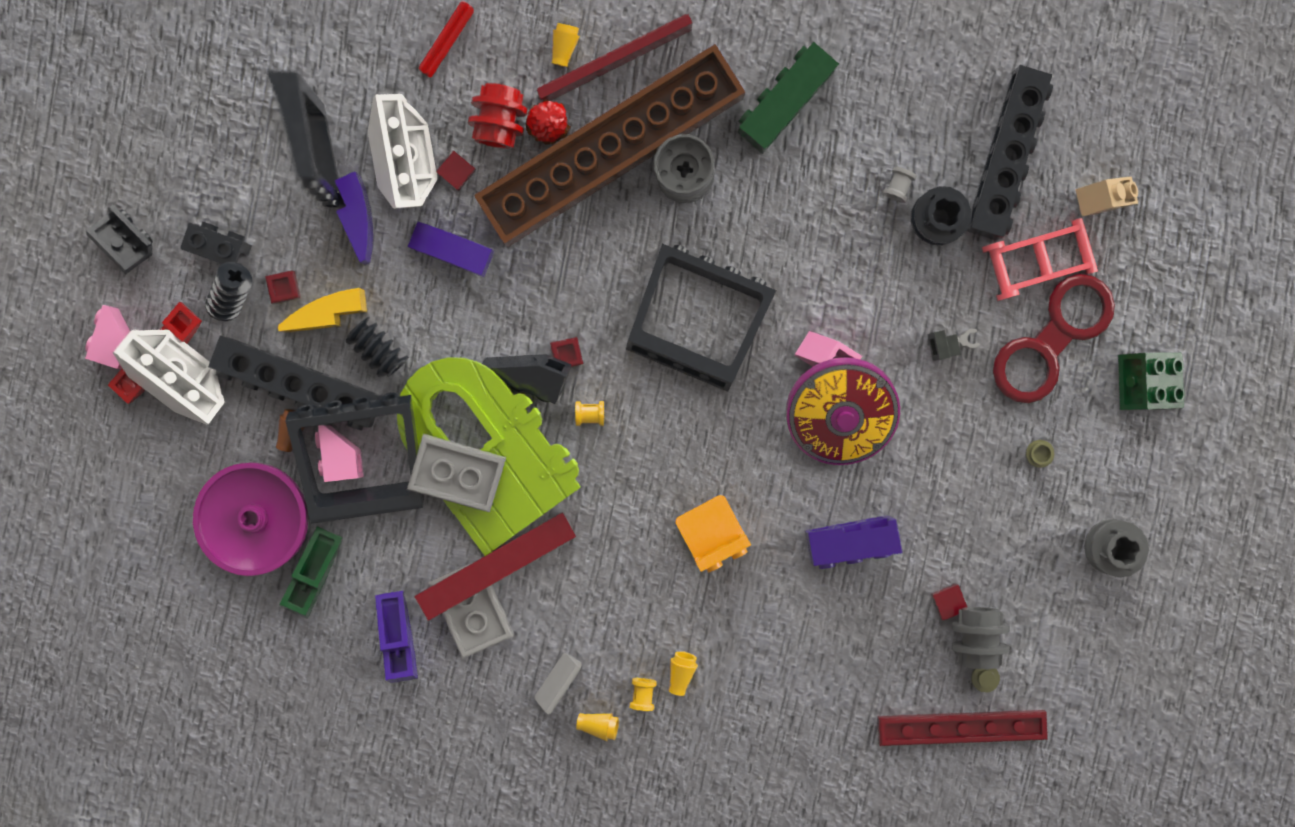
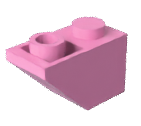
[85,305,130,369]
[794,331,862,367]
[315,425,364,482]

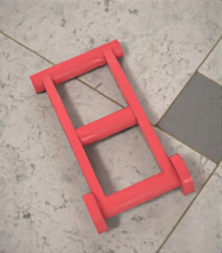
[982,218,1098,301]

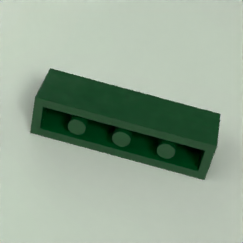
[738,42,839,154]

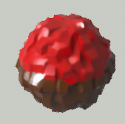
[526,99,571,145]

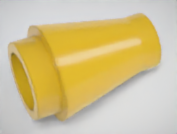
[551,23,580,67]
[669,651,698,696]
[576,713,619,741]

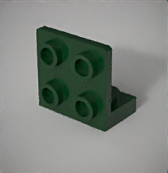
[1118,352,1185,410]

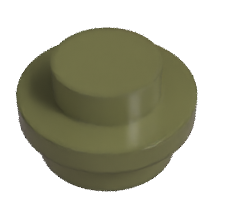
[1025,440,1054,468]
[971,668,1000,692]

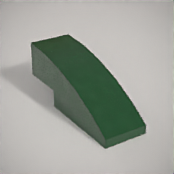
[279,526,343,619]

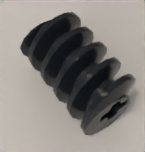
[205,262,253,322]
[346,317,409,378]

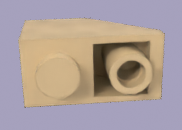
[1075,177,1138,217]

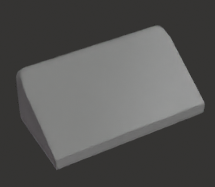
[535,653,581,715]

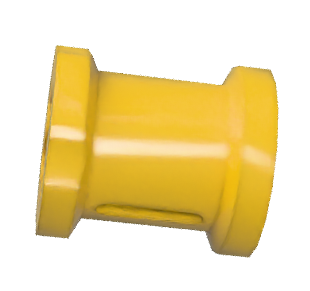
[575,401,604,426]
[629,678,657,711]

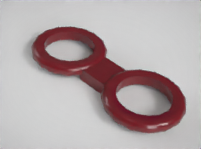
[993,274,1115,404]

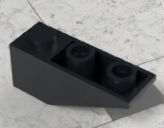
[482,354,572,404]

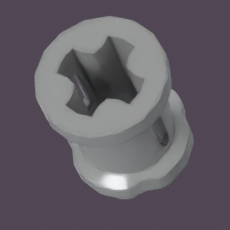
[883,167,917,203]

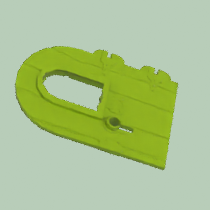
[397,357,581,556]

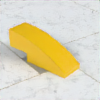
[278,288,367,333]

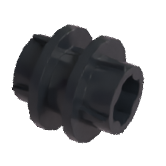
[910,186,972,246]

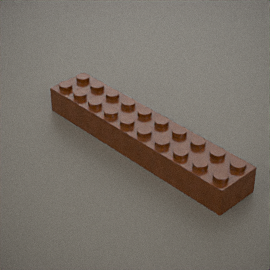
[474,44,745,248]

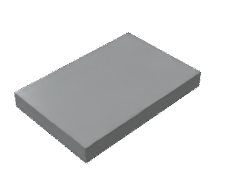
[407,434,506,512]
[428,561,514,659]

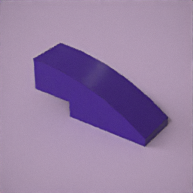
[334,171,373,265]
[407,221,494,278]
[375,591,418,683]

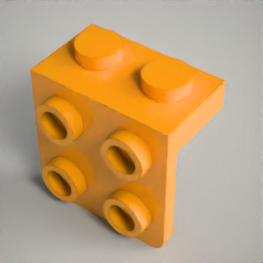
[675,495,751,573]

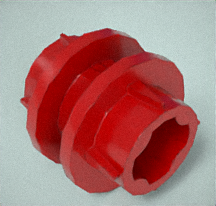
[467,83,528,149]

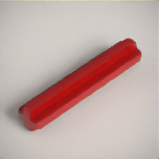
[419,1,474,78]

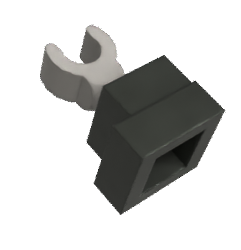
[927,329,980,361]

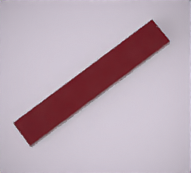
[537,14,693,102]
[414,512,576,621]
[877,710,1048,746]

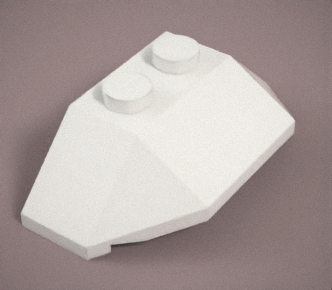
[368,94,438,209]
[113,330,224,425]

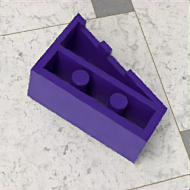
[805,515,903,569]

